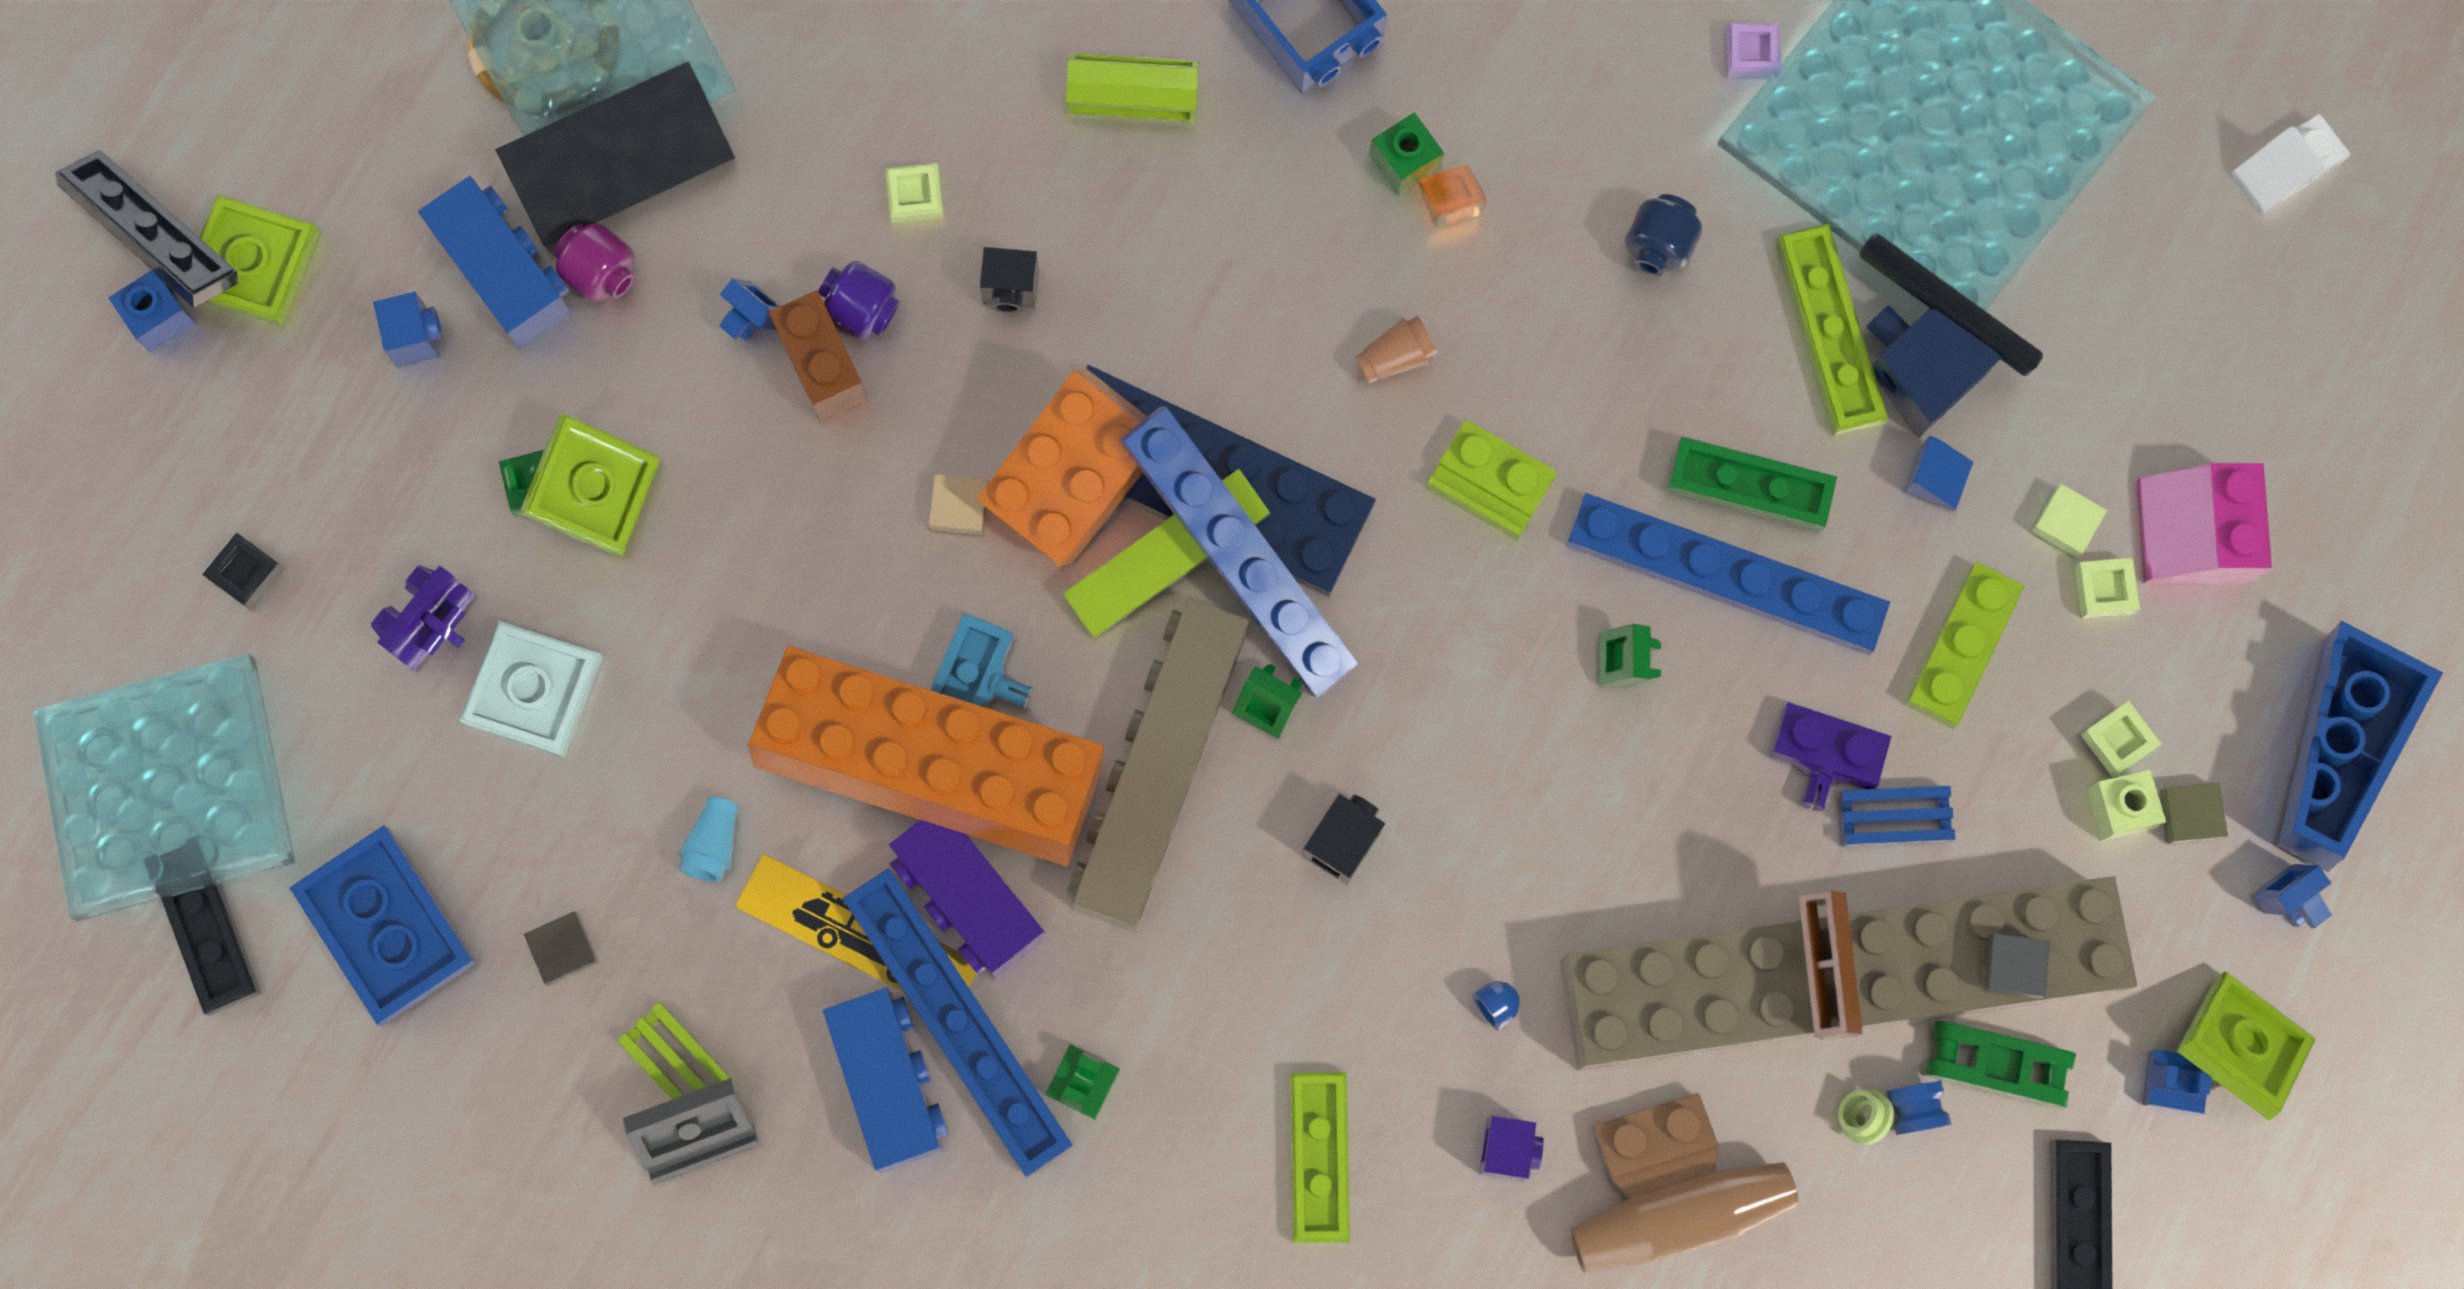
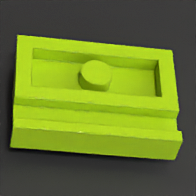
[1426,419,1558,541]

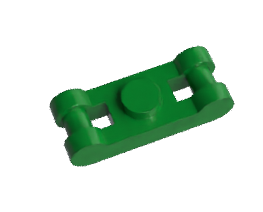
[1924,1021,2076,1109]

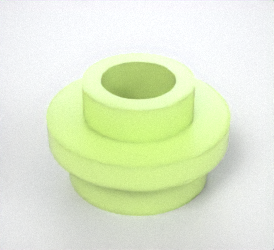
[1838,1089,1894,1145]

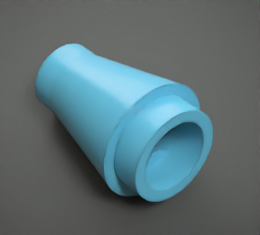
[678,797,739,882]

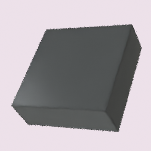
[1984,933,2050,999]

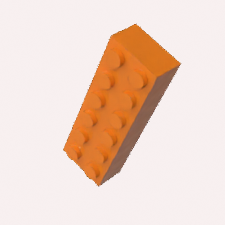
[748,645,1104,867]

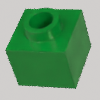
[1369,112,1444,195]

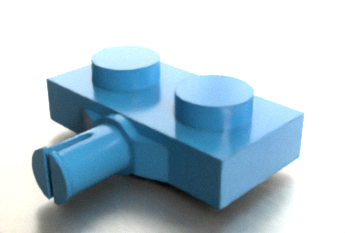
[931,613,1033,708]

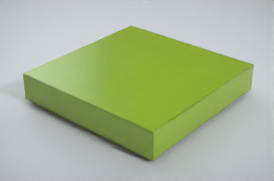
[200,194,321,327]
[519,413,661,556]
[2177,971,2316,1121]

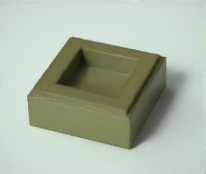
[2160,783,2228,844]

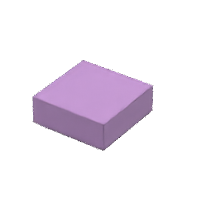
[1725,23,1781,79]

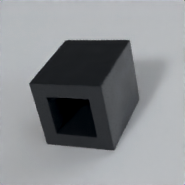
[1302,794,1386,885]

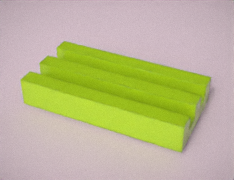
[617,1001,736,1099]

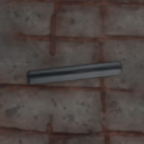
[1859,233,2044,376]

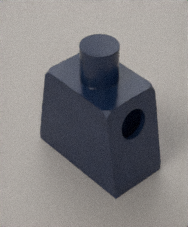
[1866,305,2002,438]

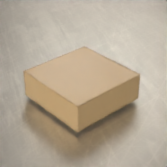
[928,474,989,536]

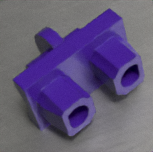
[371,565,476,672]

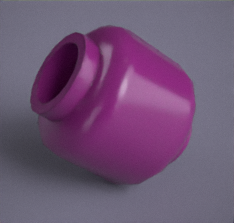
[554,223,635,302]

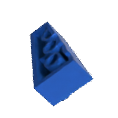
[2278,620,2443,872]

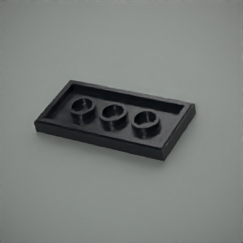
[495,61,735,247]

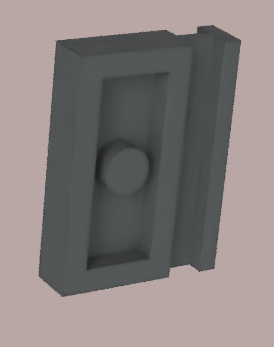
[623,1078,760,1185]

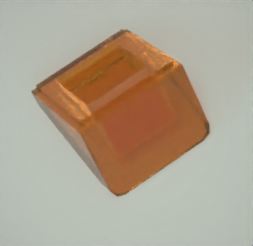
[1418,164,1487,229]

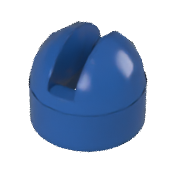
[1472,981,1520,1031]

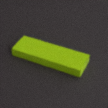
[1290,1072,1350,1243]

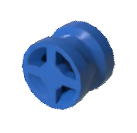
[1886,1080,1952,1135]

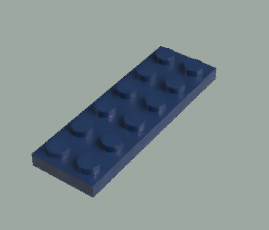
[1086,365,1376,597]

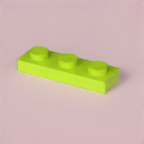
[1904,561,2025,729]

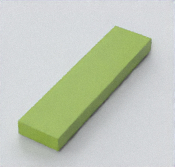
[1775,224,1888,436]
[1063,469,1271,638]

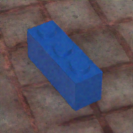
[417,175,571,349]
[823,987,949,1173]

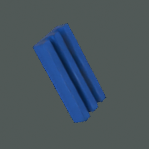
[1838,786,1956,847]

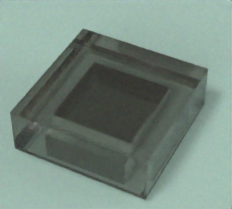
[524,911,599,986]

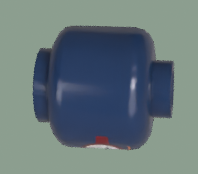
[1625,194,1702,277]

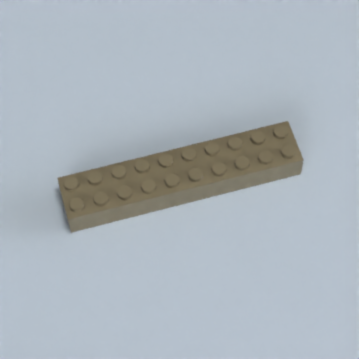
[1560,876,2138,1071]

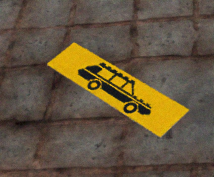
[734,854,976,992]

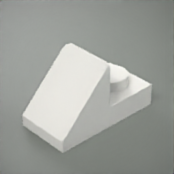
[2231,113,2351,215]

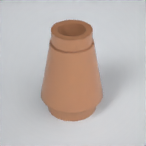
[1355,316,1437,384]

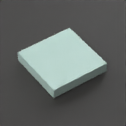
[459,620,603,758]

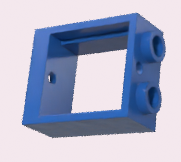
[1228,0,1387,93]

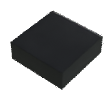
[202,532,284,610]

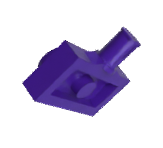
[1769,702,1892,812]

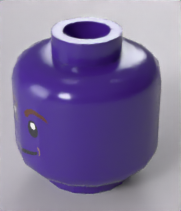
[818,261,901,340]

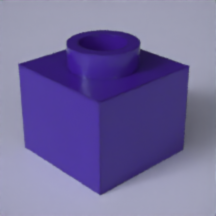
[1479,1115,1544,1181]

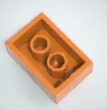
[977,369,1147,567]

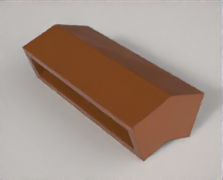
[1798,890,1863,1040]

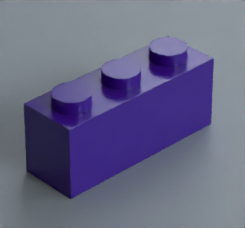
[888,819,1047,979]

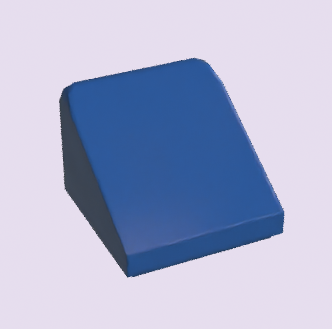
[1905,436,1973,511]

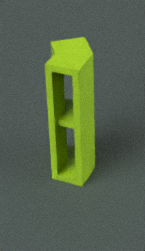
[1065,52,1199,123]

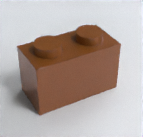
[768,290,868,423]

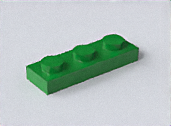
[1666,436,1837,532]

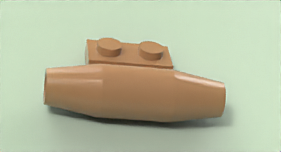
[1570,1093,1799,1273]

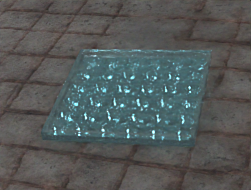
[1717,0,2156,310]

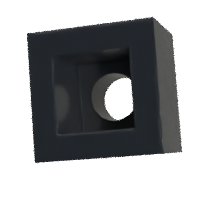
[980,247,1039,313]

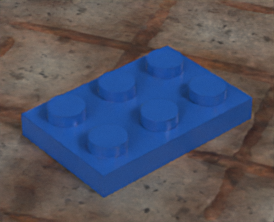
[289,825,477,1027]

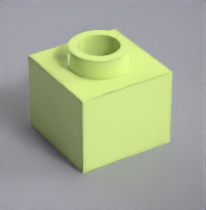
[2086,769,2166,841]

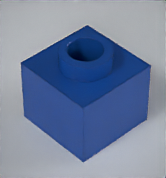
[108,270,195,352]
[373,292,443,367]

